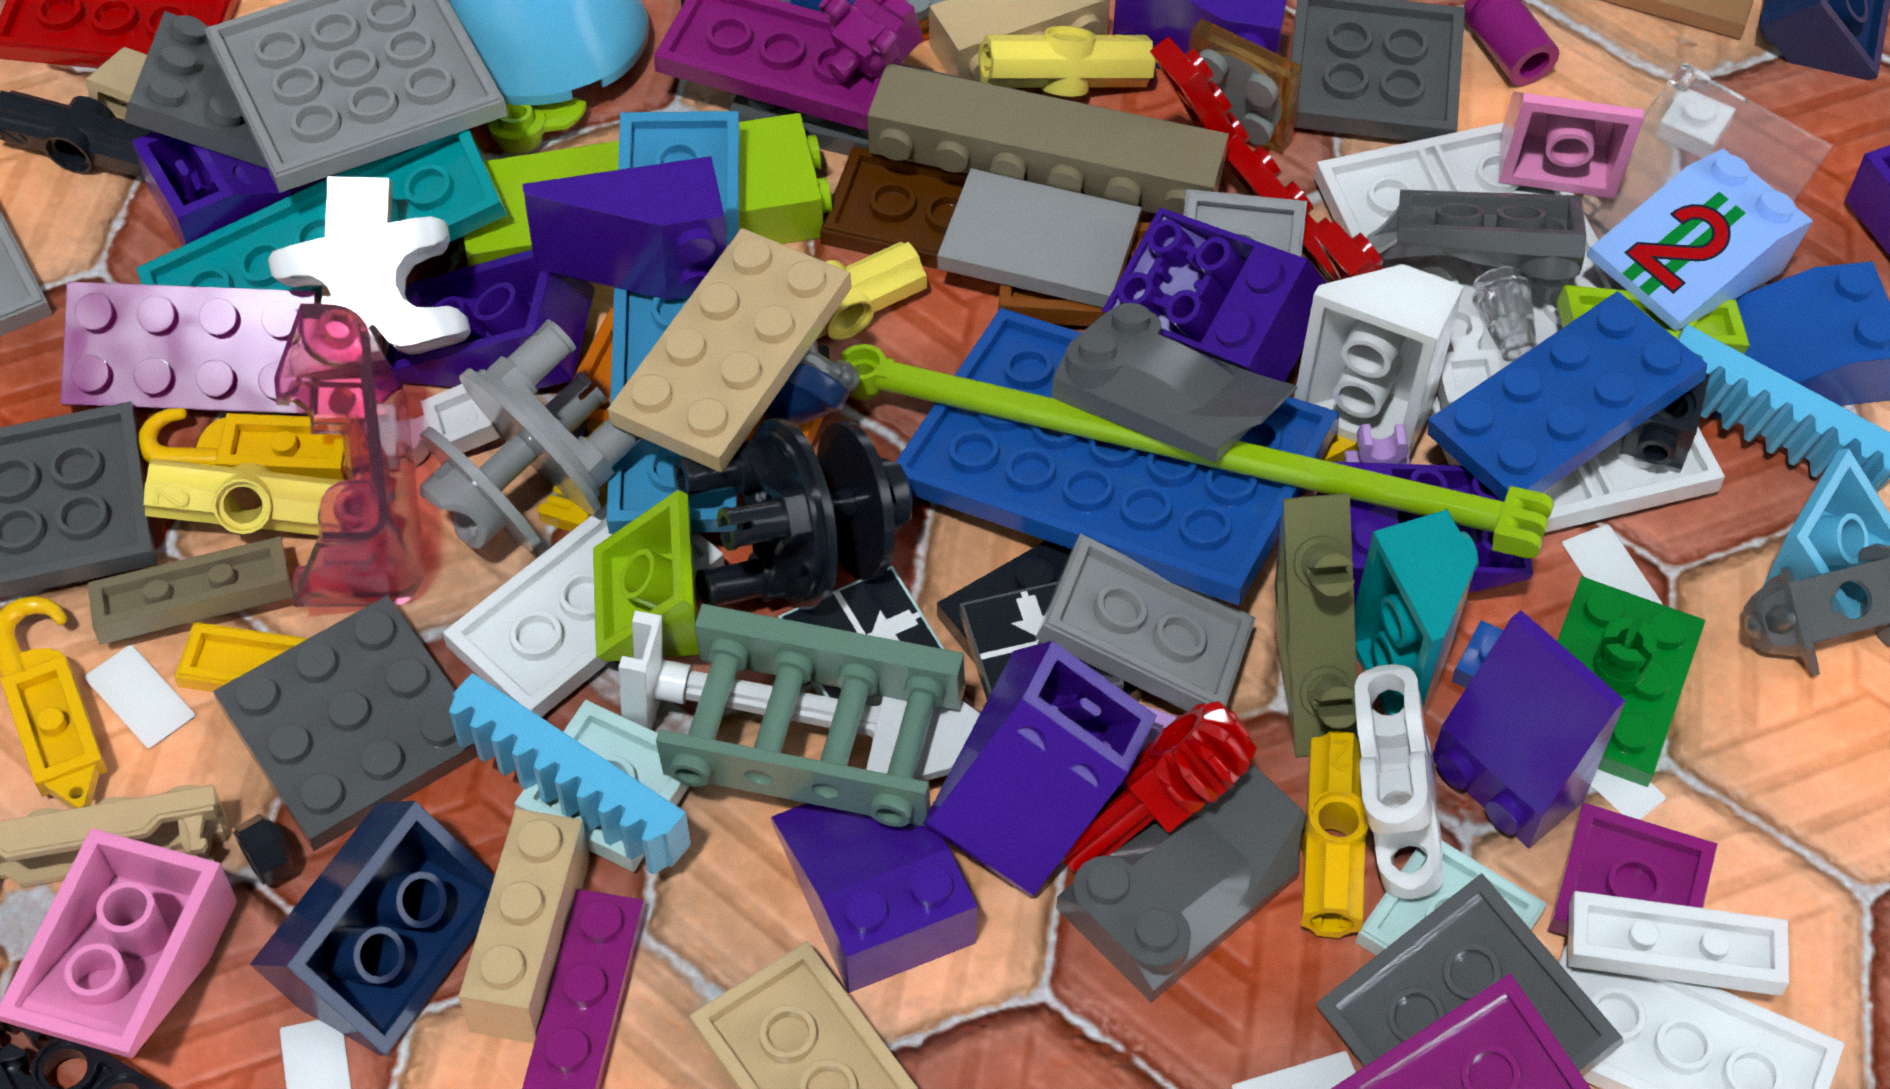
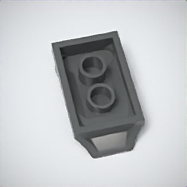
[1367,189,1586,288]
[1052,303,1298,462]
[1056,765,1307,1003]

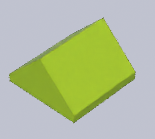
[593,490,699,662]

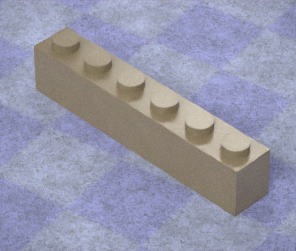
[867,64,1229,215]

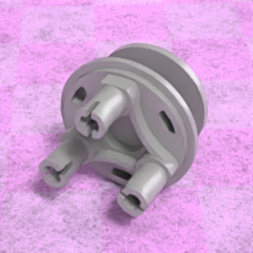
[420,319,643,551]

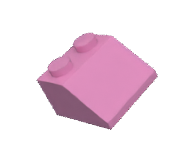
[1499,91,1644,199]

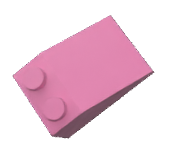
[0,828,237,1059]

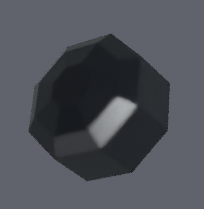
[233,814,294,886]

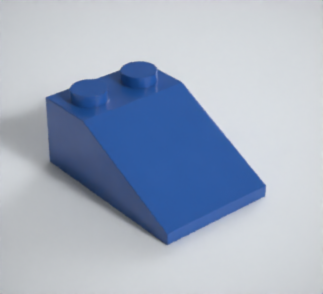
[1713,261,1890,419]

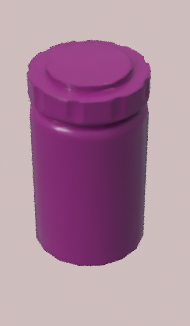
[1464,0,1560,86]

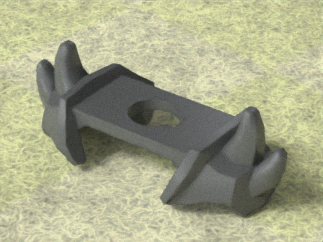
[1744,543,1890,676]

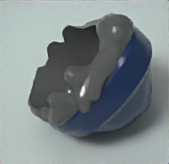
[762,339,859,426]

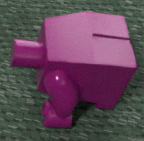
[819,0,923,81]

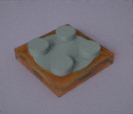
[1189,19,1302,155]

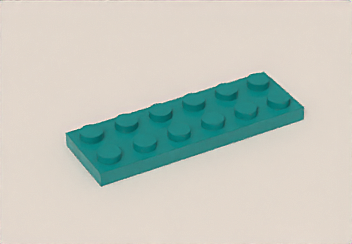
[136,129,508,303]

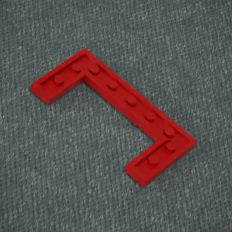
[1150,36,1383,283]

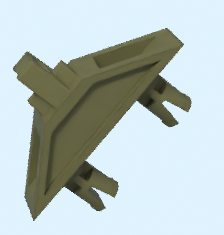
[1275,493,1359,758]

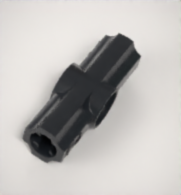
[0,90,153,178]

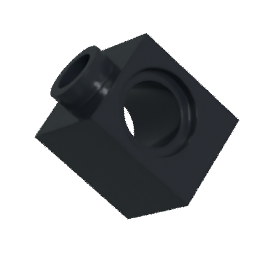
[1620,374,1710,470]

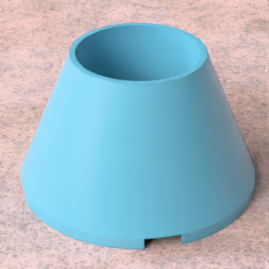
[449,0,649,105]

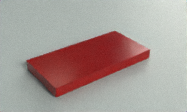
[0,0,240,69]

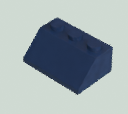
[1759,0,1890,80]
[249,801,494,1056]

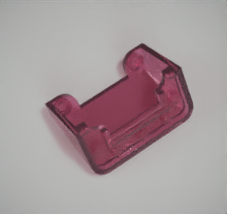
[274,303,426,607]

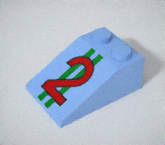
[1586,148,1813,331]

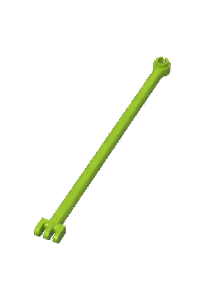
[837,344,1554,558]

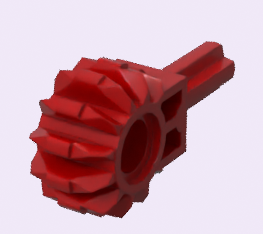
[1062,701,1257,874]

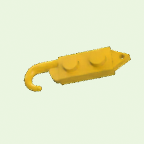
[138,408,388,480]
[0,596,108,809]

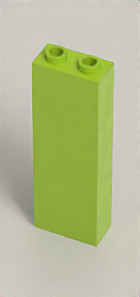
[464,113,832,267]

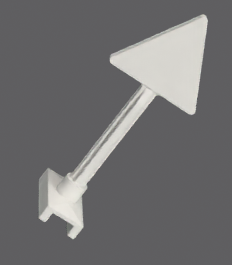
[618,610,980,781]

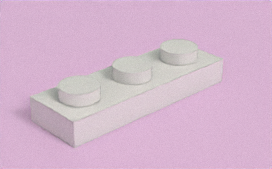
[1567,891,1789,996]

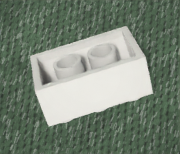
[1294,264,1464,455]

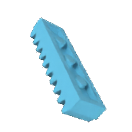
[1676,324,1890,492]
[449,673,691,874]

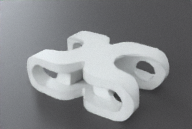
[268,216,471,376]
[1355,664,1445,899]

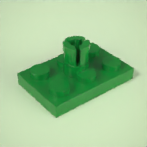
[1557,576,1706,787]

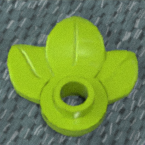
[488,97,587,153]

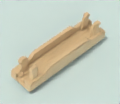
[0,785,229,888]

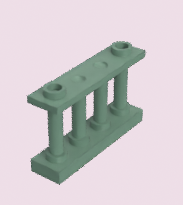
[656,604,965,827]

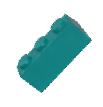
[1354,509,1478,715]

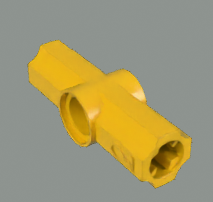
[1301,730,1369,938]

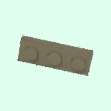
[88,536,294,645]

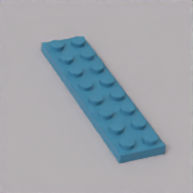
[607,111,740,534]

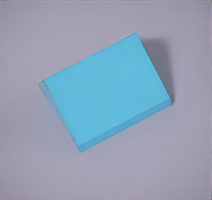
[1763,449,1890,619]

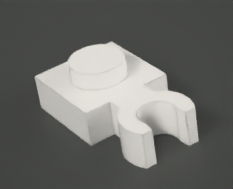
[1437,315,1502,409]
[383,384,501,469]

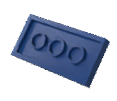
[1428,291,1707,502]

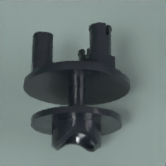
[673,417,913,611]

